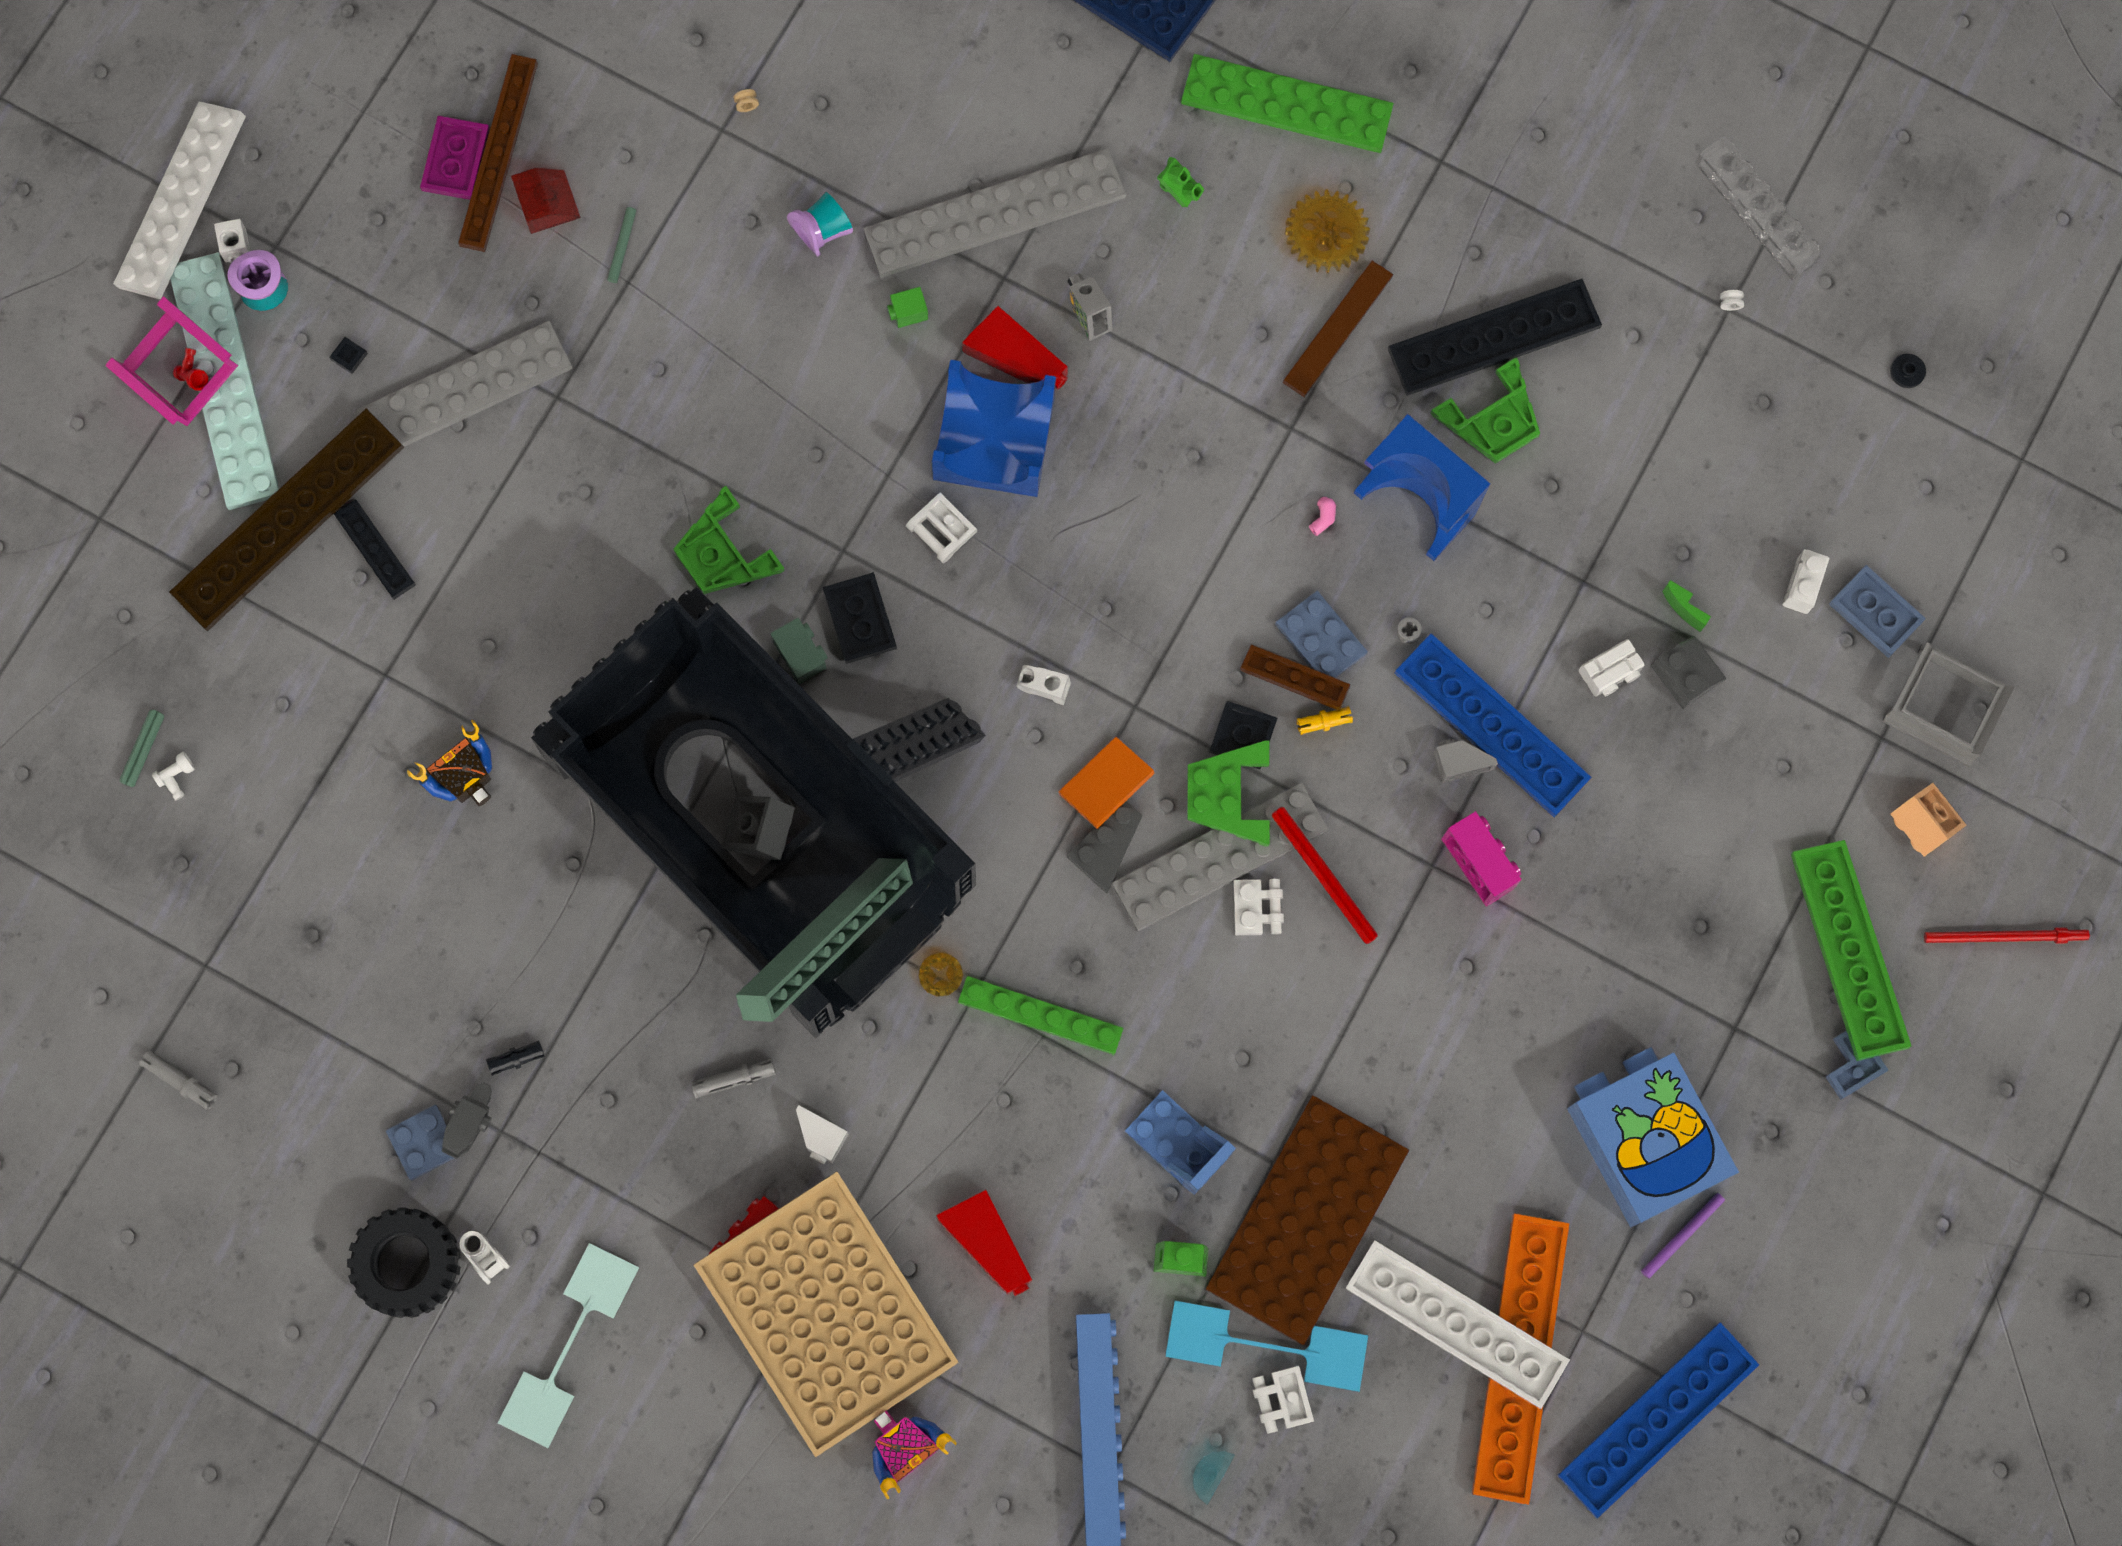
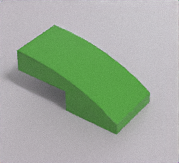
[1662,580,1711,632]

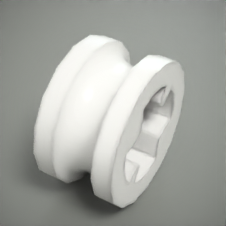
[1720,290,1744,311]

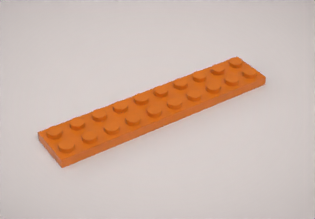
[1471,1213,1569,1505]

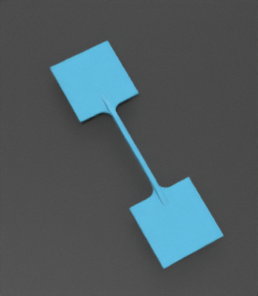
[1165,1301,1368,1392]

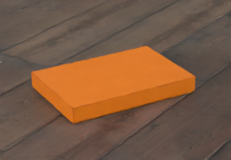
[1059,737,1155,829]

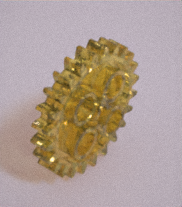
[1285,189,1370,273]

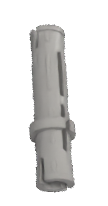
[139,1050,218,1110]
[691,1058,776,1099]

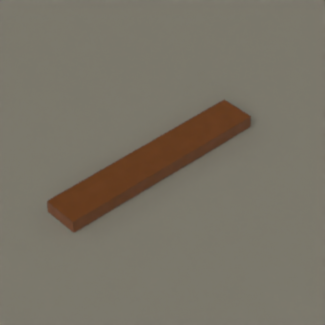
[1283,260,1394,398]

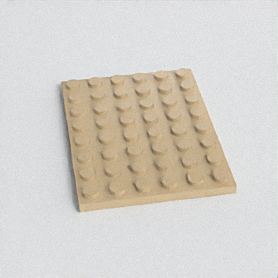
[693,1172,959,1457]

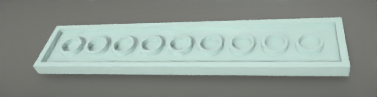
[170,252,279,510]

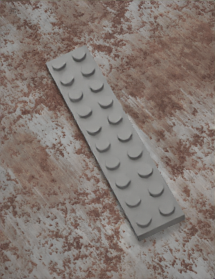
[863,148,1126,278]

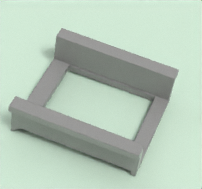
[1882,642,2015,767]

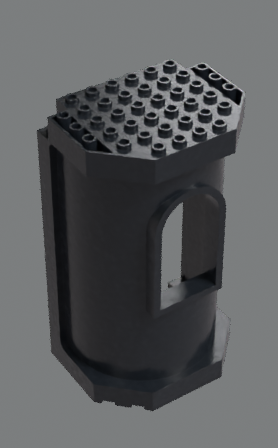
[531,587,976,1038]

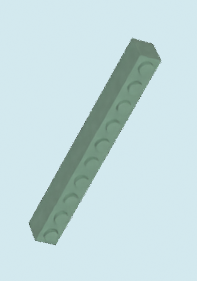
[736,858,913,1022]

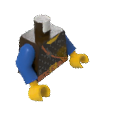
[407,720,492,806]

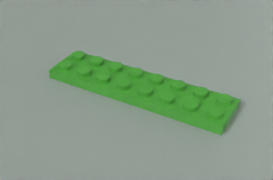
[1181,54,1394,153]
[1791,840,1912,1061]

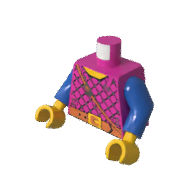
[872,1411,957,1499]

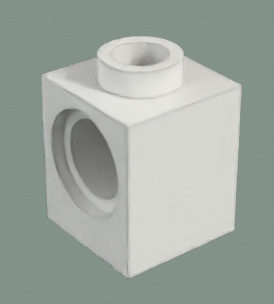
[214,219,250,263]

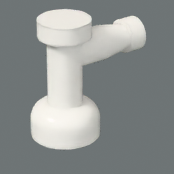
[152,751,195,801]

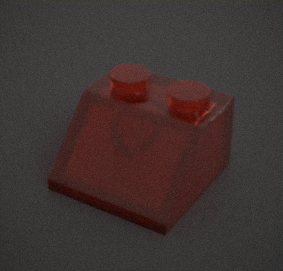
[511,168,581,234]

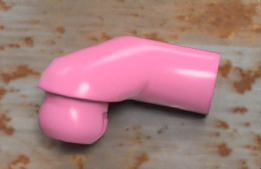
[1309,497,1336,536]

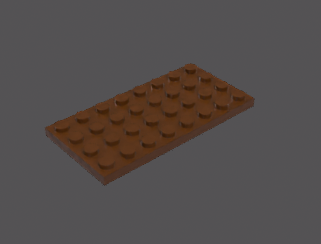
[1205,1095,1409,1346]

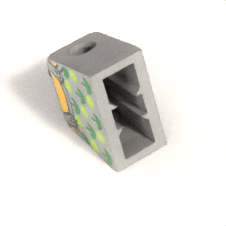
[1068,273,1113,341]

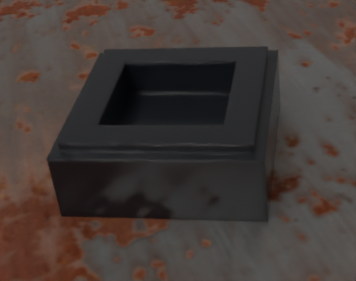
[329,337,368,374]

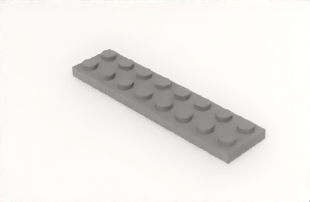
[356,321,573,447]
[1112,783,1328,932]

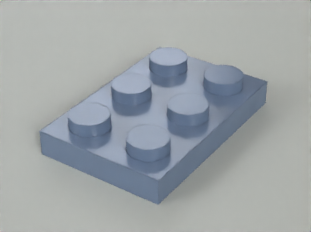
[1829,565,1926,658]
[1275,590,1368,678]

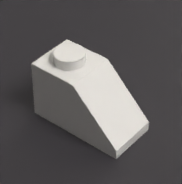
[796,1105,849,1165]

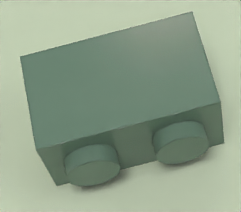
[770,618,828,685]

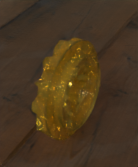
[919,953,963,997]

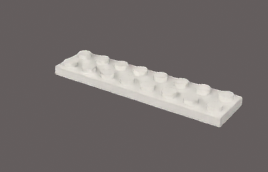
[113,101,246,299]
[1346,1240,1570,1409]

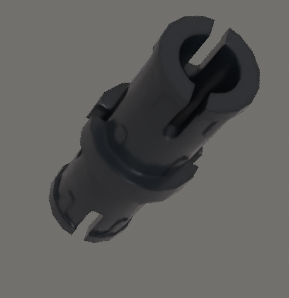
[486,1040,545,1076]

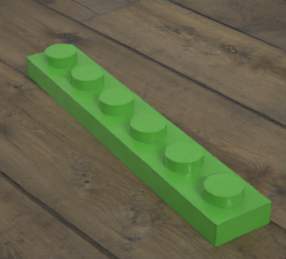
[958,976,1124,1055]

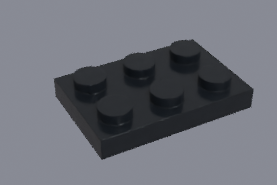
[822,572,897,664]

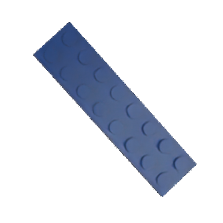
[1394,633,1592,818]
[1557,1322,1759,1518]

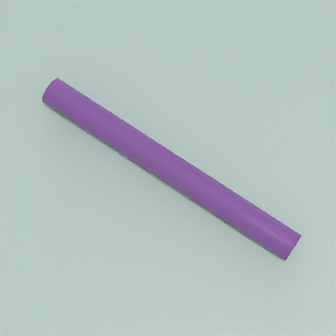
[1641,1193,1725,1279]

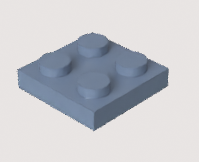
[386,1104,455,1181]

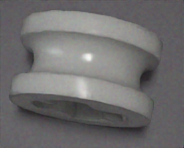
[1397,618,1422,644]

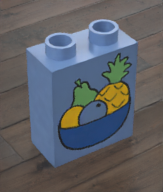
[1567,1047,1739,1227]

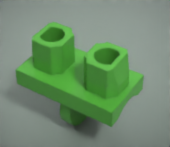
[1157,157,1204,207]

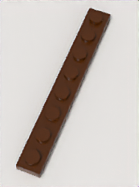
[458,54,538,252]

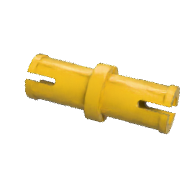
[1296,706,1353,735]

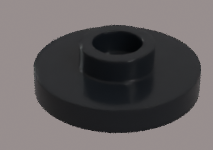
[1890,354,1926,388]

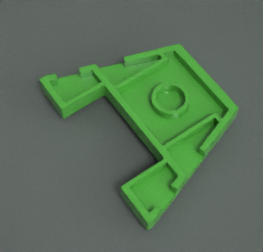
[1431,358,1540,464]
[673,486,785,594]
[1187,741,1270,846]

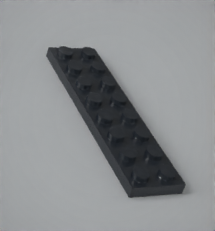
[1388,278,1602,396]
[847,698,986,786]

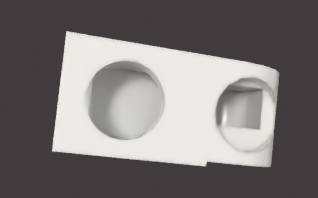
[1016,665,1071,705]

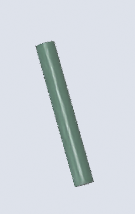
[607,207,637,283]

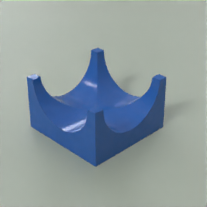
[932,360,1056,497]
[1354,414,1490,561]

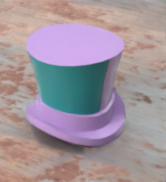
[787,192,853,257]
[228,250,288,311]

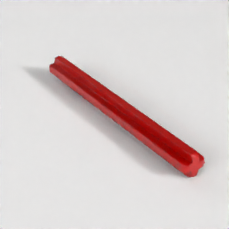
[1271,806,1378,944]

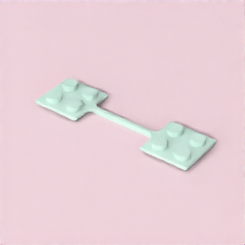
[498,1243,639,1448]

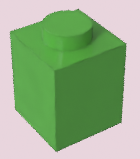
[887,287,928,328]

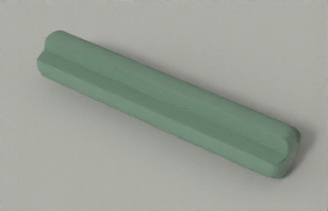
[119,709,164,787]

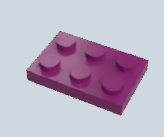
[420,116,490,200]

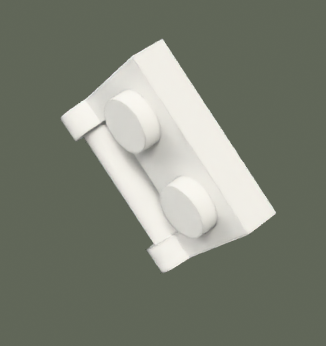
[906,493,977,563]

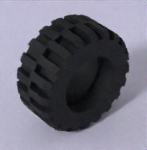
[347,1207,461,1318]

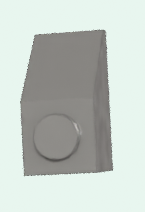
[1433,739,1498,783]

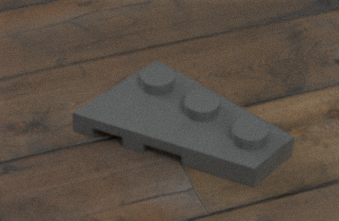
[1067,801,1142,893]

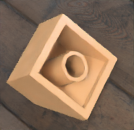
[1890,783,1967,857]

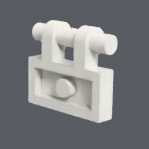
[1233,879,1284,935]
[1252,1366,1314,1434]

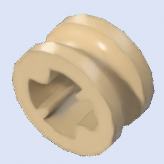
[733,89,759,112]

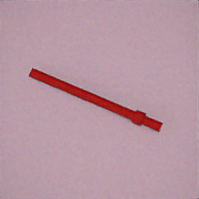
[1924,927,2090,944]

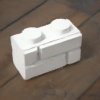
[1782,549,1829,614]
[1579,639,1645,697]

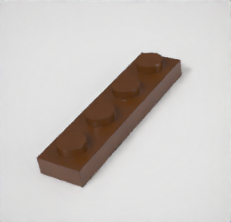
[1241,644,1350,711]

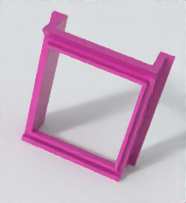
[105,296,238,426]

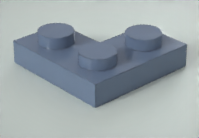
[1825,1030,1889,1100]

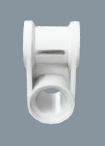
[459,1231,510,1285]

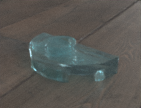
[1193,1451,1235,1505]

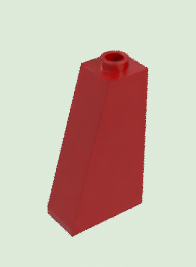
[962,306,1068,390]
[936,1190,1032,1296]

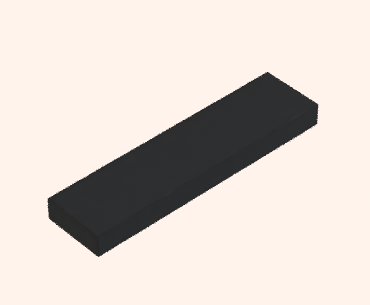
[334,499,416,600]

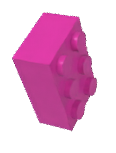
[1441,811,1522,907]

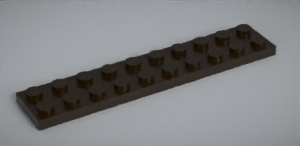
[169,408,404,631]

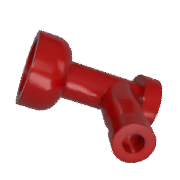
[173,347,208,391]

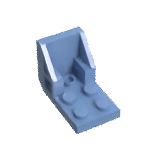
[1125,1090,1236,1195]

